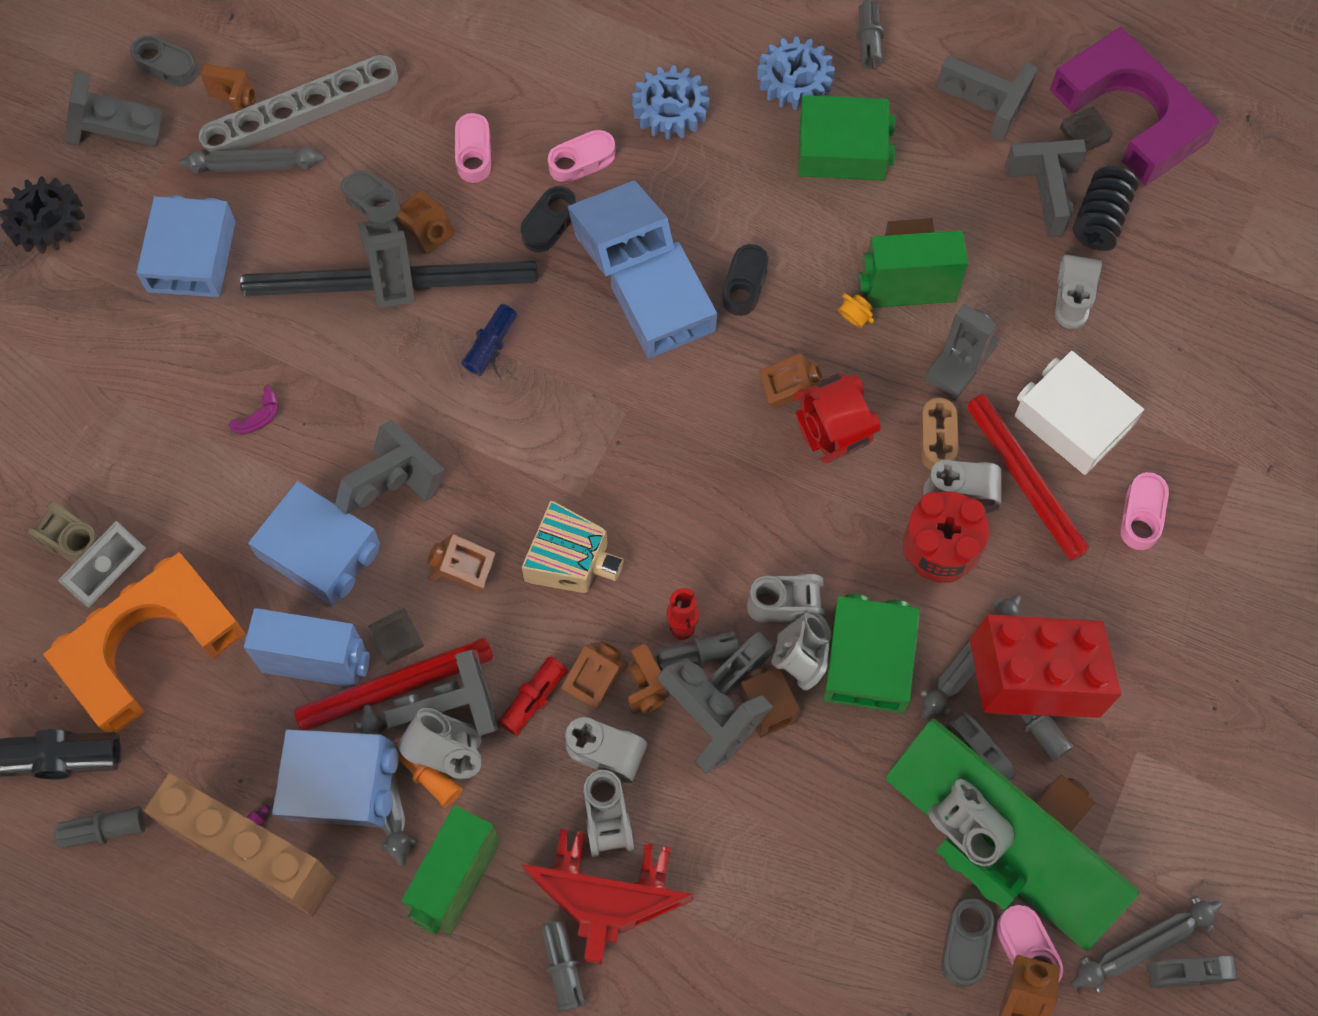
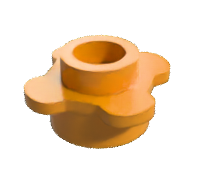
[838,293,874,328]

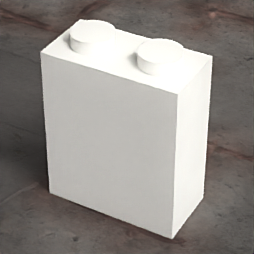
[1014,350,1144,475]

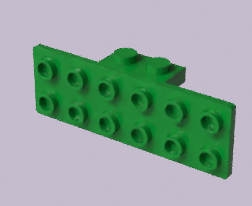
[886,719,1140,951]

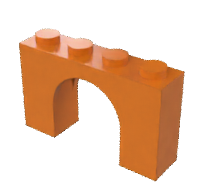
[43,552,245,733]

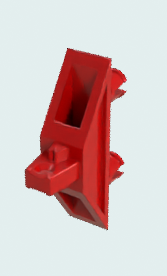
[521,829,693,964]

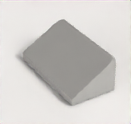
[57,521,146,608]

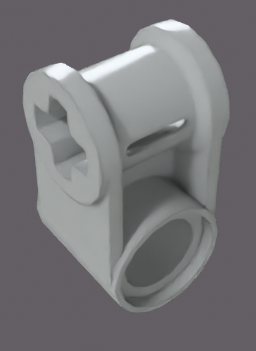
[1054,254,1102,329]
[923,460,1001,513]
[746,574,826,623]
[772,610,832,690]
[398,708,482,779]
[565,717,648,783]
[584,770,634,857]
[928,779,1015,866]

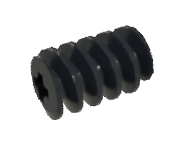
[1072,166,1139,251]

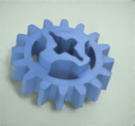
[757,37,835,110]
[632,65,709,140]

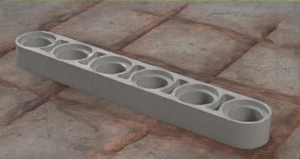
[198,55,398,155]

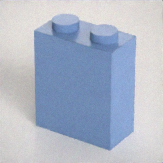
[567,180,675,276]
[136,195,236,298]
[611,241,717,359]
[248,481,380,606]
[243,608,370,687]
[272,730,399,828]

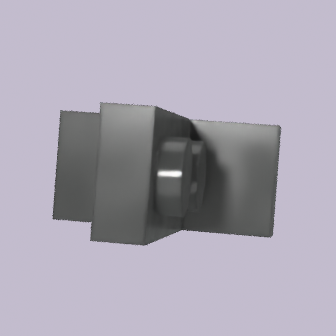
[937,56,1038,142]
[64,72,162,147]
[1005,139,1086,237]
[358,218,415,309]
[924,304,1000,401]
[335,420,445,515]
[384,650,500,736]
[657,658,773,773]

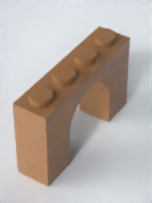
[144,773,337,917]

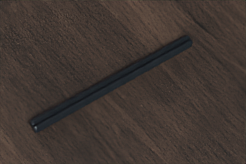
[240,261,538,296]

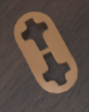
[920,398,958,472]

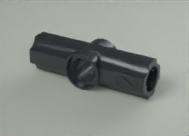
[0,729,122,780]

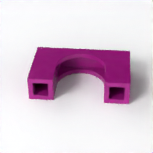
[1050,27,1220,186]

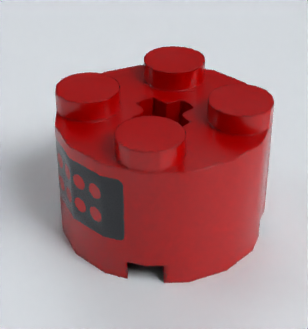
[794,373,880,463]
[902,491,989,582]

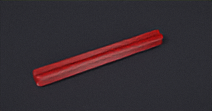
[967,394,1089,561]
[294,638,493,731]

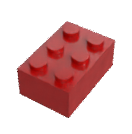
[969,614,1122,718]

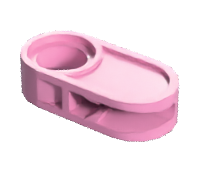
[455,113,491,183]
[548,130,616,183]
[1120,472,1169,550]
[996,905,1063,982]

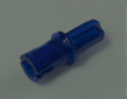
[461,304,517,376]

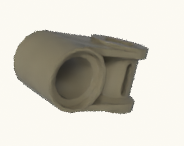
[26,501,100,563]

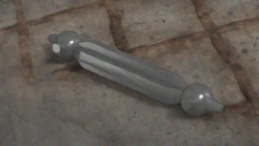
[179,147,324,173]
[920,595,1021,719]
[354,705,415,867]
[1071,896,1222,993]

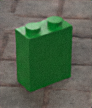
[798,95,895,181]
[858,230,968,308]
[823,594,920,714]
[401,805,500,936]

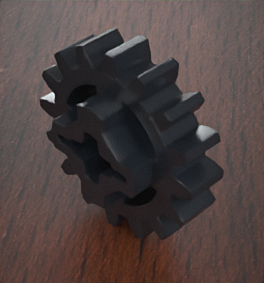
[0,176,85,254]

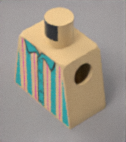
[521,501,624,593]

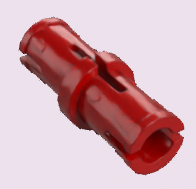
[666,588,699,640]
[497,656,569,737]

